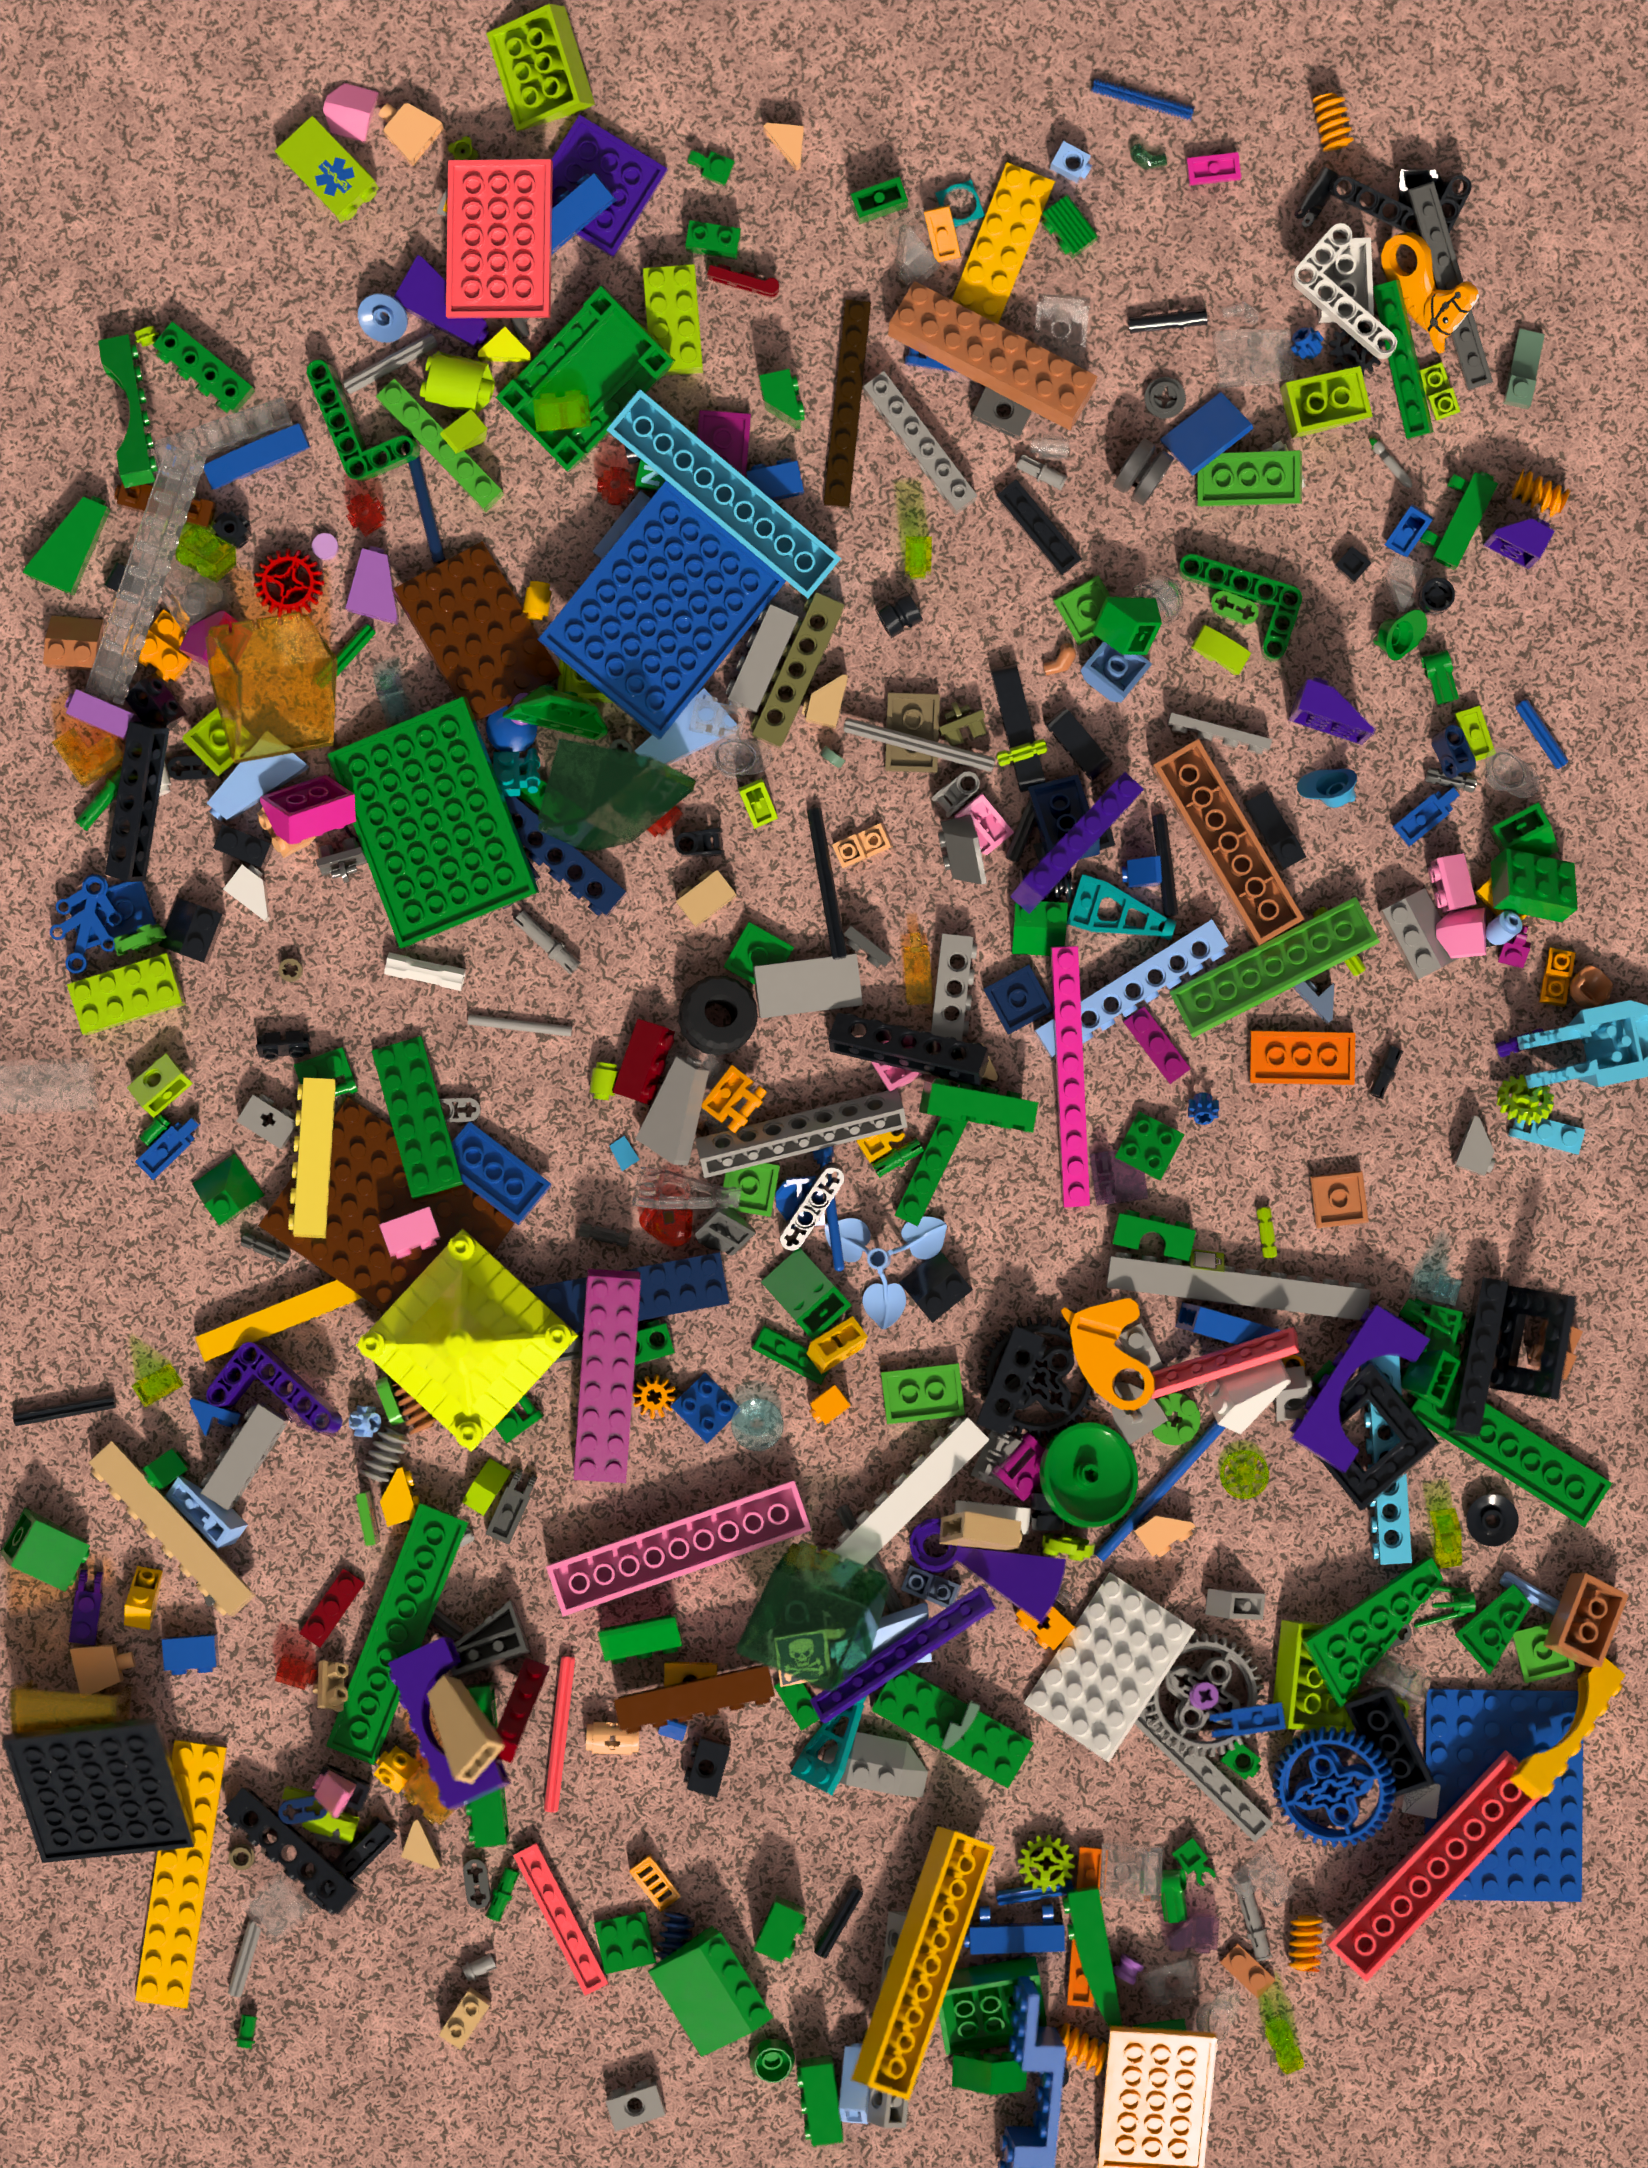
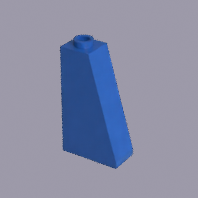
[1175,1302,1281,1345]

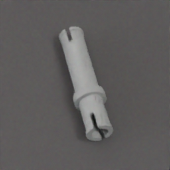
[513,910,581,975]
[1234,1880,1273,1962]

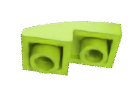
[1420,362,1461,421]
[1191,625,1251,675]

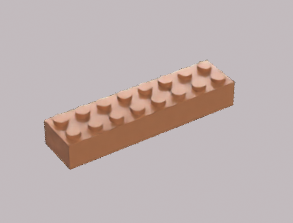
[888,281,1098,431]
[1152,739,1304,947]

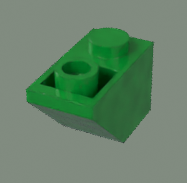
[143,1447,191,1489]

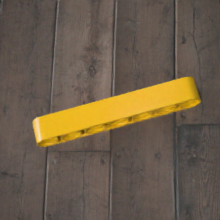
[195,1280,362,1362]

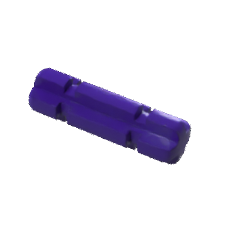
[1496,1028,1544,1058]

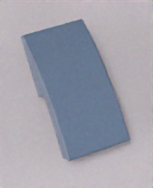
[901,1565,962,1608]

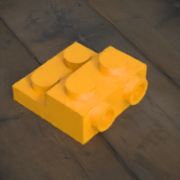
[132,609,192,682]

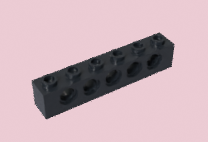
[105,721,170,882]
[828,1013,989,1087]
[222,1787,364,1916]

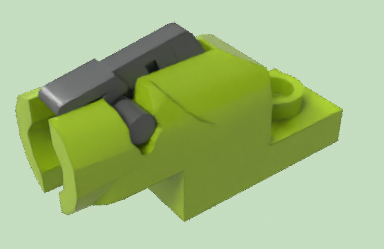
[282,1786,359,1844]

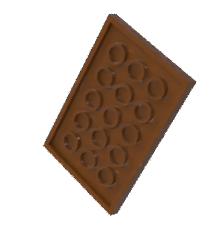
[392,541,562,722]

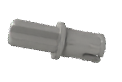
[1016,455,1068,491]

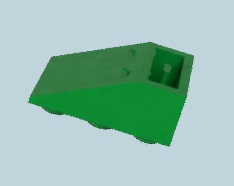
[761,1248,852,1340]

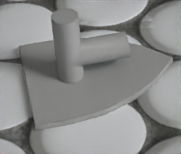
[1112,1381,1169,1445]

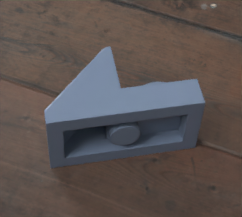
[1292,979,1334,1024]

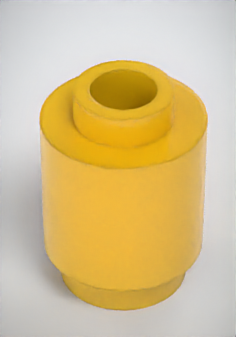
[523,581,552,621]

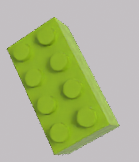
[643,264,703,376]
[67,953,186,1036]

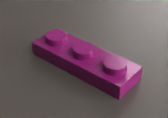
[1123,1007,1191,1085]

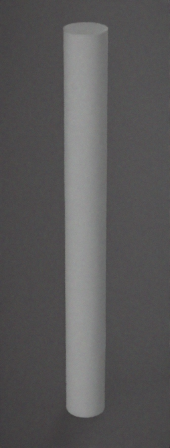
[468,1014,572,1037]

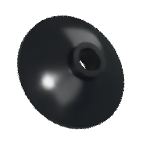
[1466,1494,1519,1547]

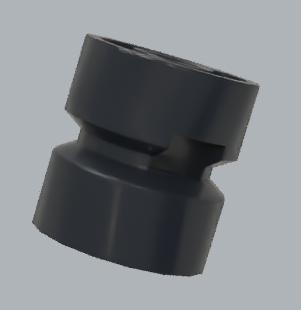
[1417,577,1455,616]
[875,591,923,638]
[1031,1492,1065,1531]

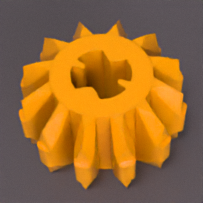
[632,1374,677,1419]

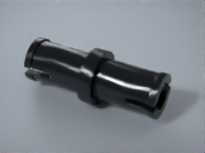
[1368,1045,1404,1099]

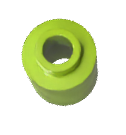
[589,1062,618,1101]

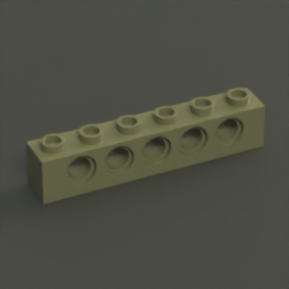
[750,592,845,749]

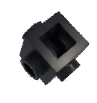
[212,511,251,551]

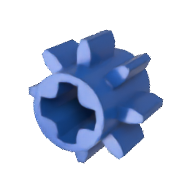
[1290,327,1324,360]
[1188,1092,1219,1125]

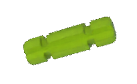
[996,739,1047,766]
[1256,1207,1277,1258]

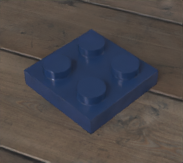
[983,965,1054,1035]

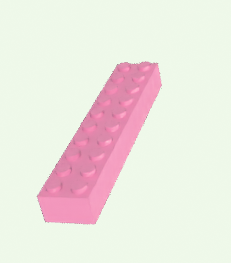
[546,1479,812,1616]

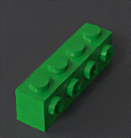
[153,321,255,415]

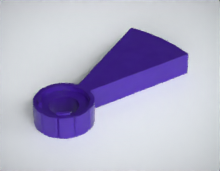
[910,1518,1067,1625]

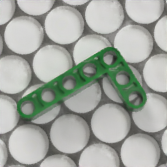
[306,360,421,481]
[1178,554,1302,662]

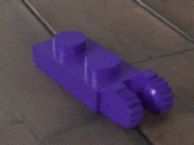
[69,1569,104,1645]

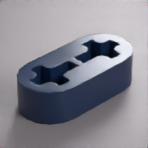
[279,1795,328,1824]

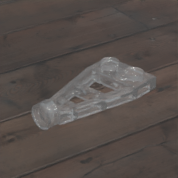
[632,1166,741,1209]

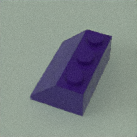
[1483,518,1555,569]

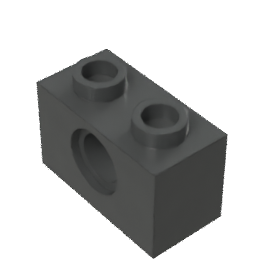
[972,387,1032,441]

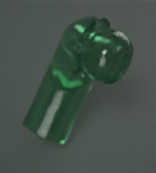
[1130,144,1167,170]

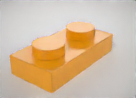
[924,205,962,263]

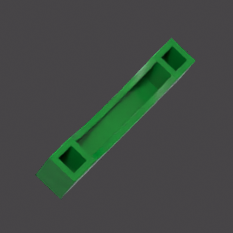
[98,334,158,488]

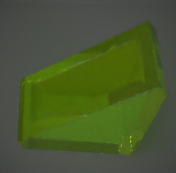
[131,1363,184,1408]

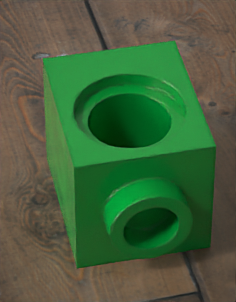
[1219,1741,1262,1780]

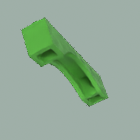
[376,378,504,513]

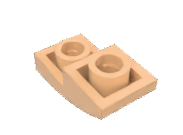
[832,823,893,868]

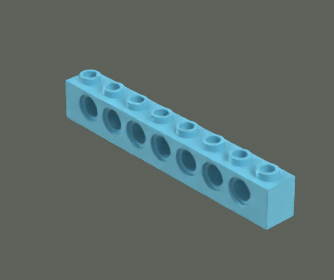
[1361,1356,1412,1565]

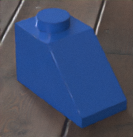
[1121,856,1162,888]

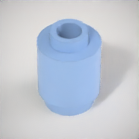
[1485,911,1522,945]

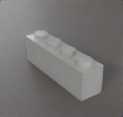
[725,604,799,714]

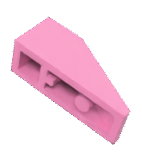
[313,1770,357,1818]

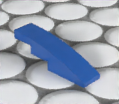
[203,423,311,490]

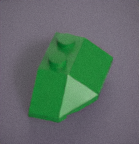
[503,685,608,740]

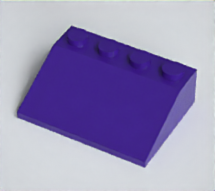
[1288,677,1375,745]

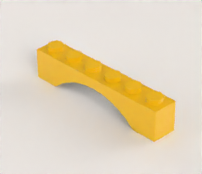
[1509,1658,1626,1800]

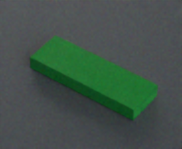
[752,1326,829,1385]

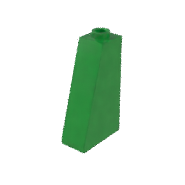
[23,496,111,596]

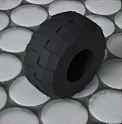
[678,975,758,1055]

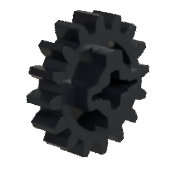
[1329,322,1385,376]

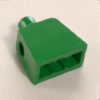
[1400,1350,1461,1406]

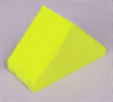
[478,327,532,363]

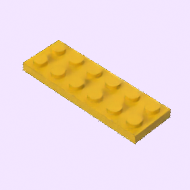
[952,162,1055,324]

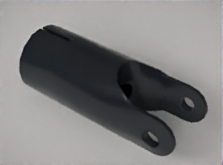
[1294,167,1340,227]

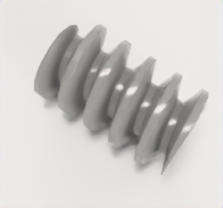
[359,1424,410,1483]

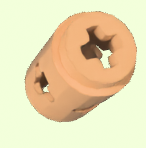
[586,1722,639,1755]

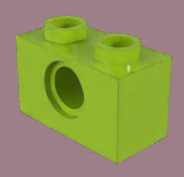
[126,1053,193,1118]

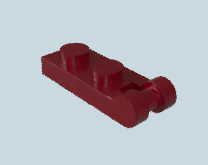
[707,263,779,298]

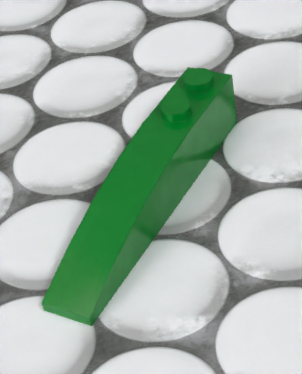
[1062,1885,1123,2028]

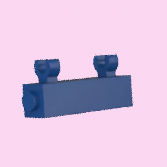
[964,1904,1065,1954]

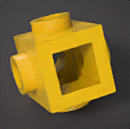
[373,1746,421,1794]

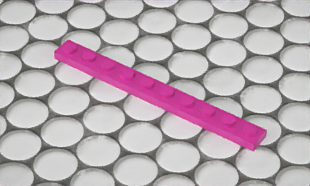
[1051,945,1090,1208]

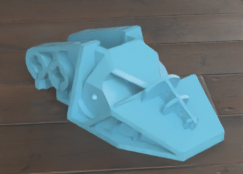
[1517,1000,1648,1089]

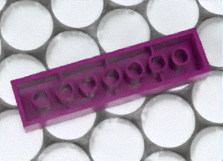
[574,1269,641,1483]

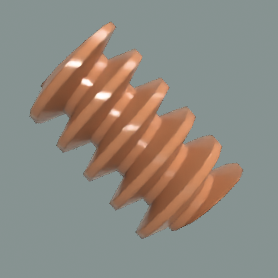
[393,1384,437,1435]

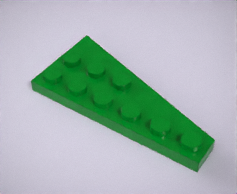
[1302,1556,1443,1708]

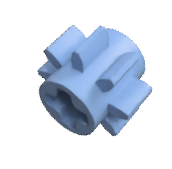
[349,1405,381,1438]

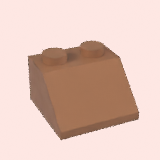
[43,616,104,671]

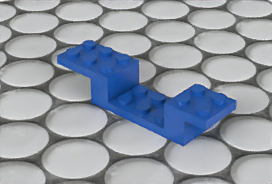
[997,1976,1066,2168]

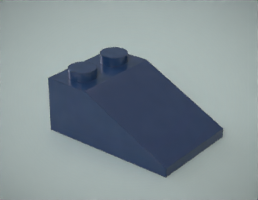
[1028,774,1100,860]

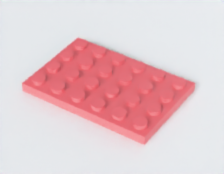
[446,159,553,318]

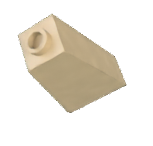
[427,1675,505,1784]

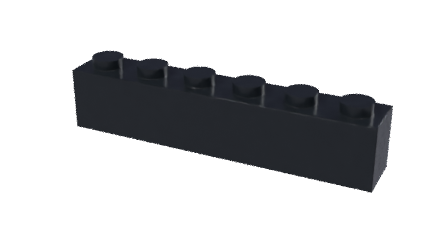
[1448,1277,1508,1438]

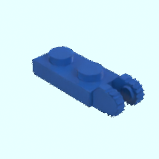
[1209,1703,1286,1737]

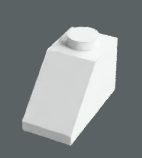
[223,865,270,922]

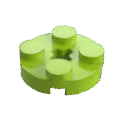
[1042,1533,1095,1561]

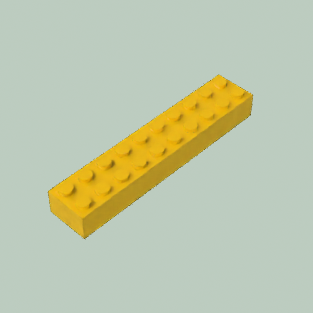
[851,1826,995,2101]

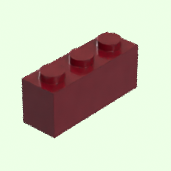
[612,1019,675,1105]

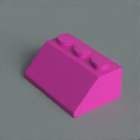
[260,775,356,844]

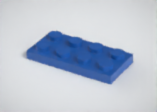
[452,1121,551,1226]

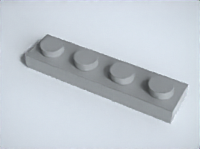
[1167,713,1272,755]

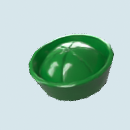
[750,2039,795,2083]

